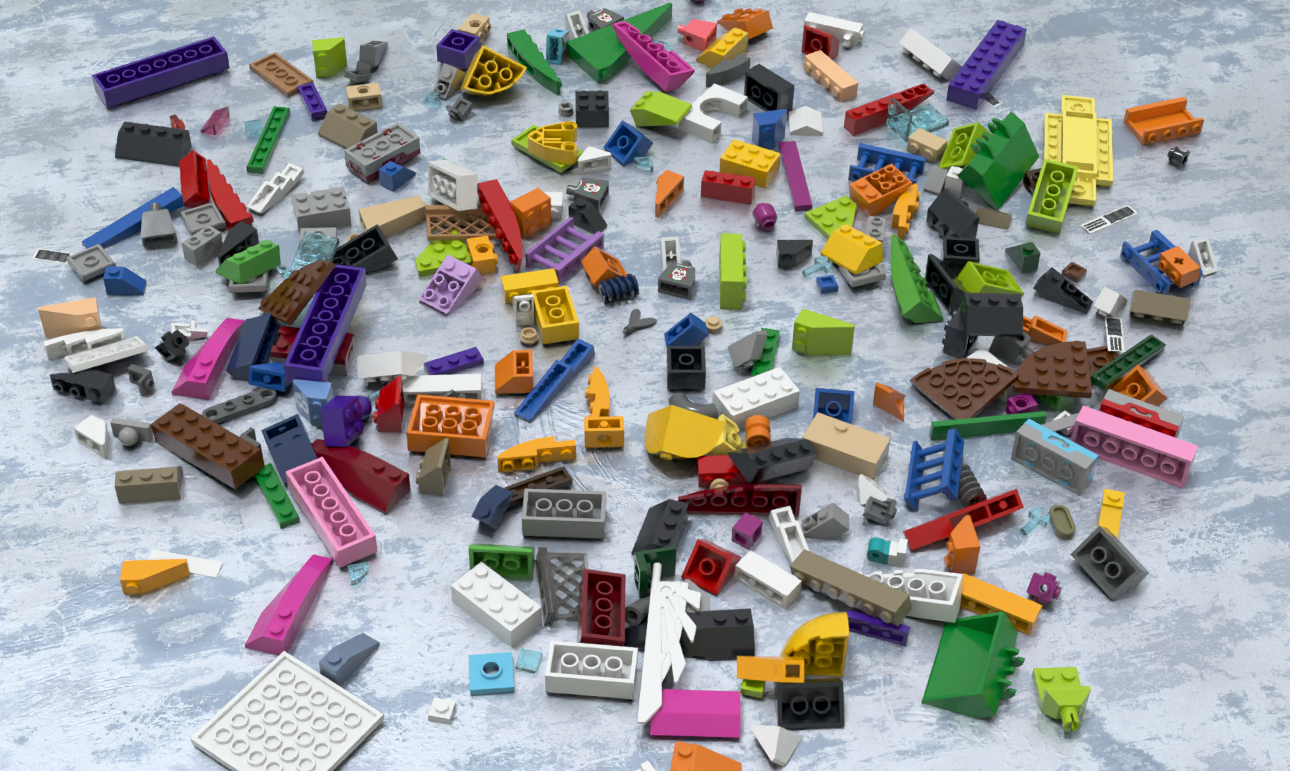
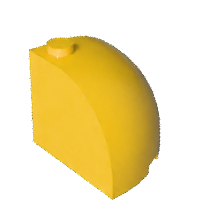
[461,45,527,96]
[645,405,725,460]
[780,612,849,677]

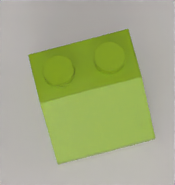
[312,37,347,78]

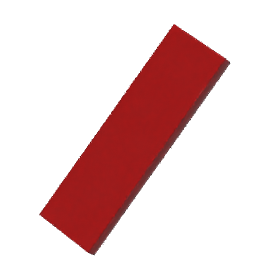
[179,150,210,208]

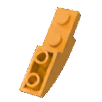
[891,184,920,240]
[585,367,610,417]
[497,436,576,472]

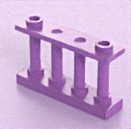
[525,217,604,284]

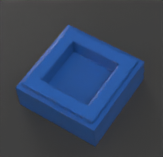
[816,275,839,294]

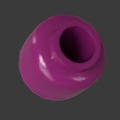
[752,203,778,229]

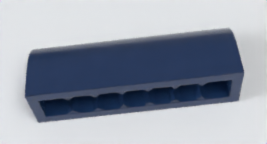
[226,313,280,380]

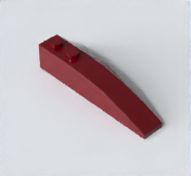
[312,439,411,515]
[678,484,802,516]

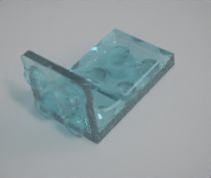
[886,98,949,142]
[277,230,340,280]

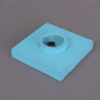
[468,652,514,695]

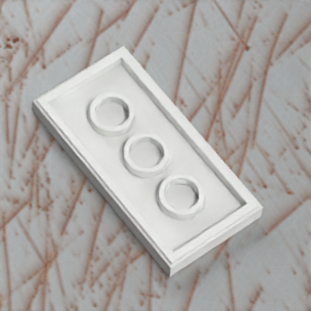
[64,336,148,373]

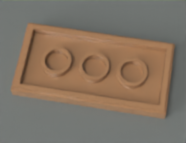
[249,52,314,98]

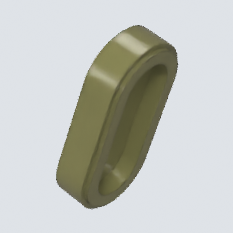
[1048,505,1076,540]

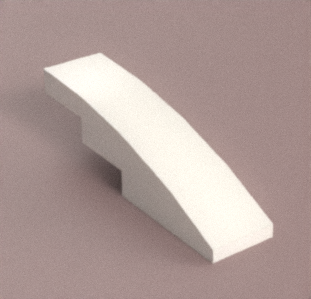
[246,163,305,214]
[43,328,125,360]

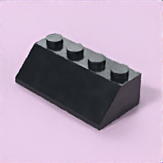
[115,121,192,167]
[728,438,818,484]

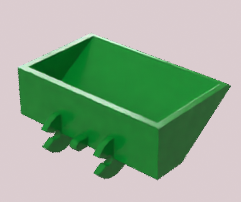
[957,111,1039,210]
[921,611,1025,718]

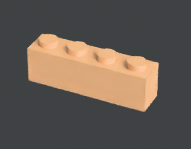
[803,50,858,102]

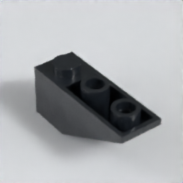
[218,221,259,266]
[1033,267,1093,314]
[50,370,116,404]

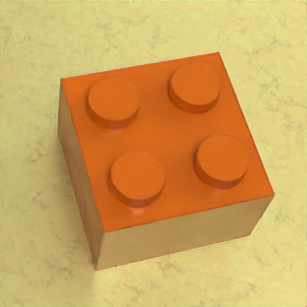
[510,188,552,239]

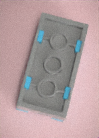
[1011,419,1098,496]

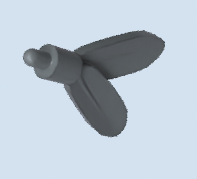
[623,309,657,334]

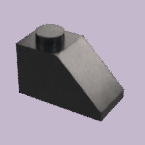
[568,197,607,234]
[776,240,813,267]

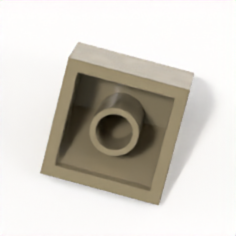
[416,438,451,495]

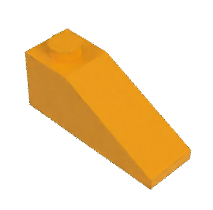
[120,559,190,594]

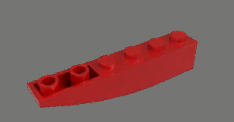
[844,83,934,136]
[207,159,254,230]
[477,179,522,271]
[903,489,1024,551]

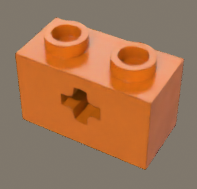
[1158,246,1200,288]

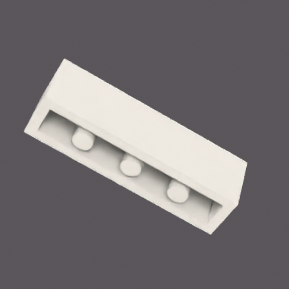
[403,374,482,406]

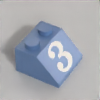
[293,379,334,426]

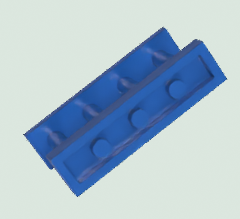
[848,143,926,185]
[1120,230,1203,295]
[904,428,964,512]

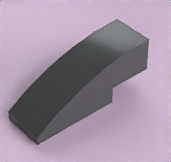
[706,54,751,88]

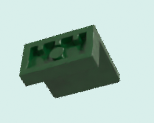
[634,546,676,599]

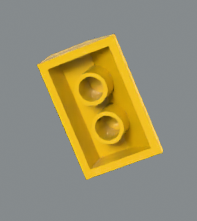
[696,28,748,68]
[820,225,883,275]

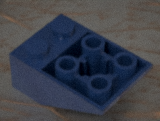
[261,414,318,485]

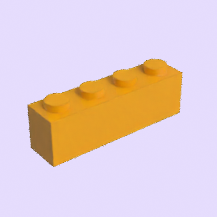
[960,573,1042,636]

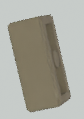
[976,207,1012,229]

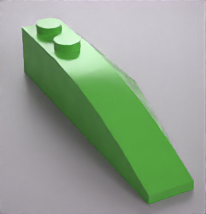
[891,234,944,323]

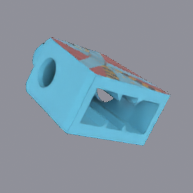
[546,28,569,65]

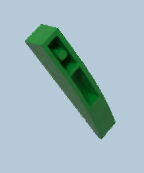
[507,29,562,95]

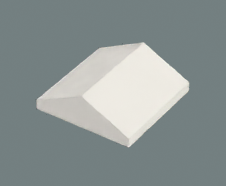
[788,106,823,135]

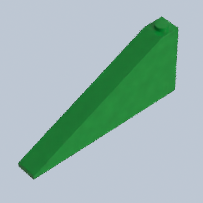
[566,2,672,83]

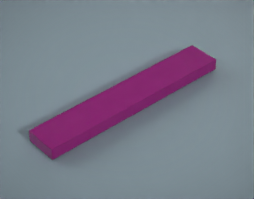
[779,141,812,211]

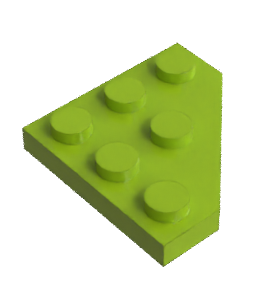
[804,195,857,240]
[415,230,472,277]

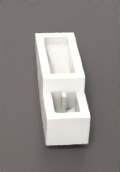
[768,506,809,564]

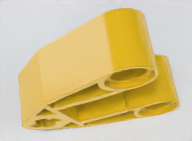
[528,121,577,165]

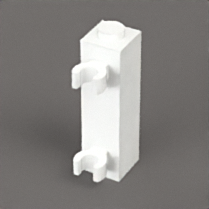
[804,12,865,48]

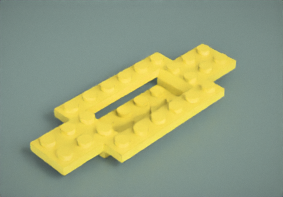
[1043,95,1113,206]

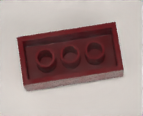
[577,569,626,647]

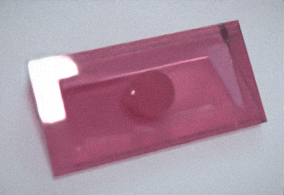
[200,107,230,135]

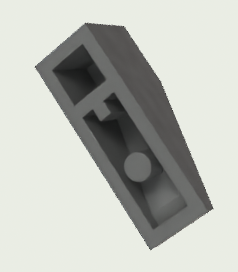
[359,40,388,69]

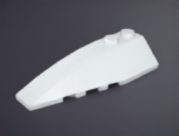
[858,569,963,623]

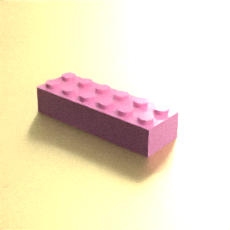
[1071,406,1198,488]
[286,457,378,568]

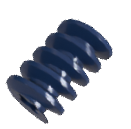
[598,273,639,302]

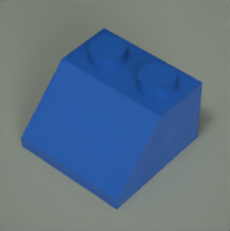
[752,109,787,150]
[603,120,653,165]
[813,388,855,424]

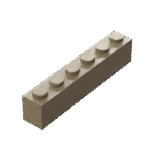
[790,549,912,626]

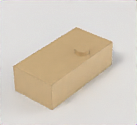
[802,412,891,480]

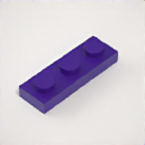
[297,82,327,119]
[424,347,484,375]
[847,610,910,646]

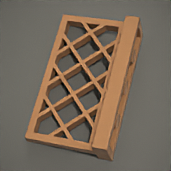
[426,205,499,241]

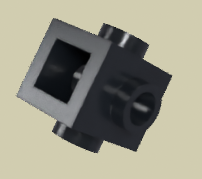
[155,329,190,362]

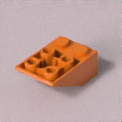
[717,8,773,39]
[849,164,912,217]

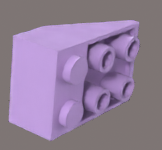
[418,255,483,315]

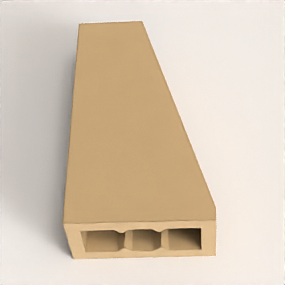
[359,196,427,237]

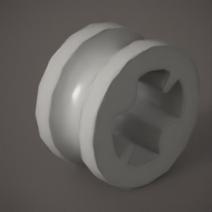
[558,101,573,117]

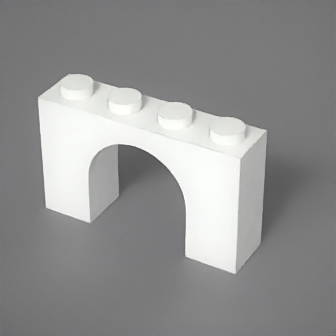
[678,84,748,143]

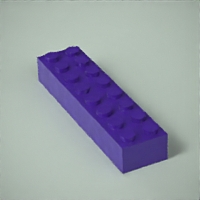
[946,20,1027,110]
[92,36,230,108]
[284,264,367,383]

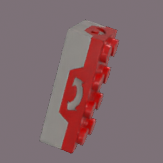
[1099,389,1184,439]

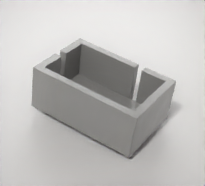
[291,187,351,233]

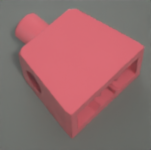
[677,19,717,51]

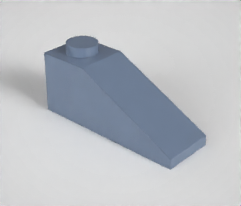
[319,633,380,686]

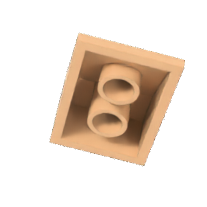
[38,297,103,338]

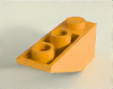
[737,656,804,683]

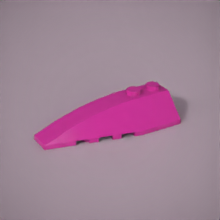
[612,21,695,92]
[171,318,245,400]
[245,554,333,655]

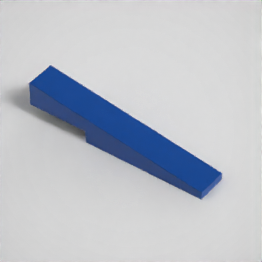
[81,187,184,249]
[514,339,595,423]

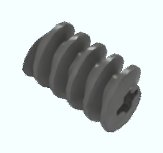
[958,464,987,507]

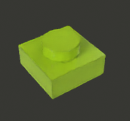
[740,679,766,698]

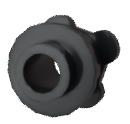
[1167,146,1190,169]

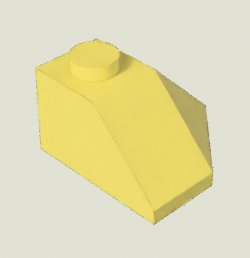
[706,414,747,456]

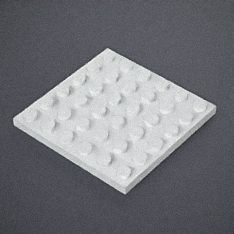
[190,651,384,771]

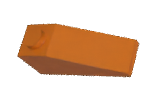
[655,170,684,218]

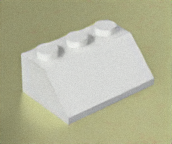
[357,351,427,383]

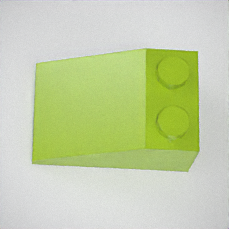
[630,91,692,127]
[938,122,991,170]
[957,261,1024,296]
[792,308,855,355]

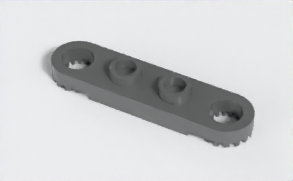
[202,388,277,424]

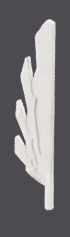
[637,563,701,724]

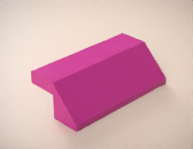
[650,689,741,738]

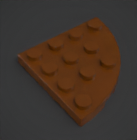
[258,260,336,326]
[1013,340,1092,398]
[910,358,1019,420]

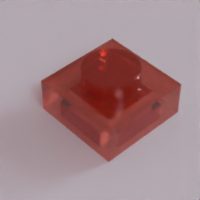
[169,114,185,129]

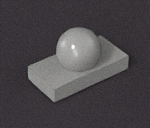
[110,418,153,446]

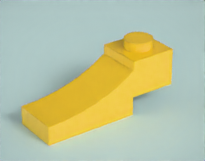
[1097,489,1125,539]

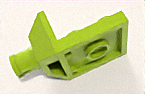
[1032,667,1091,732]

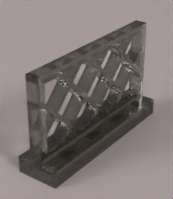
[535,547,589,626]

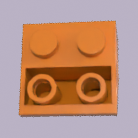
[495,350,533,394]

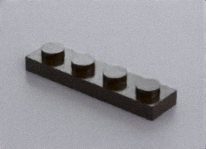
[504,466,573,508]

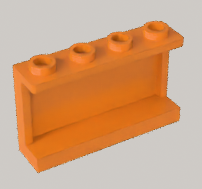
[1123,97,1204,145]

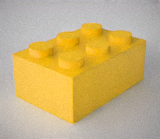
[719,139,781,188]
[531,286,579,344]

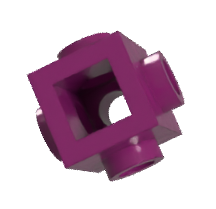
[1026,572,1062,604]

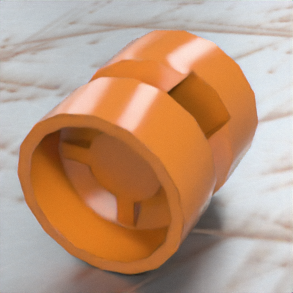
[745,415,771,447]

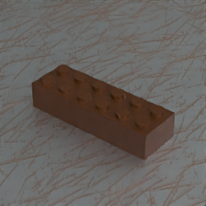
[150,403,265,489]

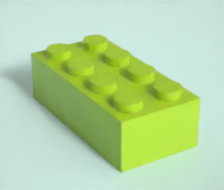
[1025,159,1079,234]
[719,233,747,309]

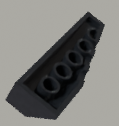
[623,608,755,661]

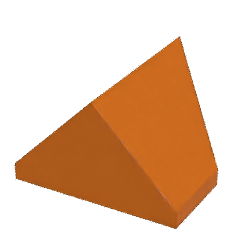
[873,382,905,422]

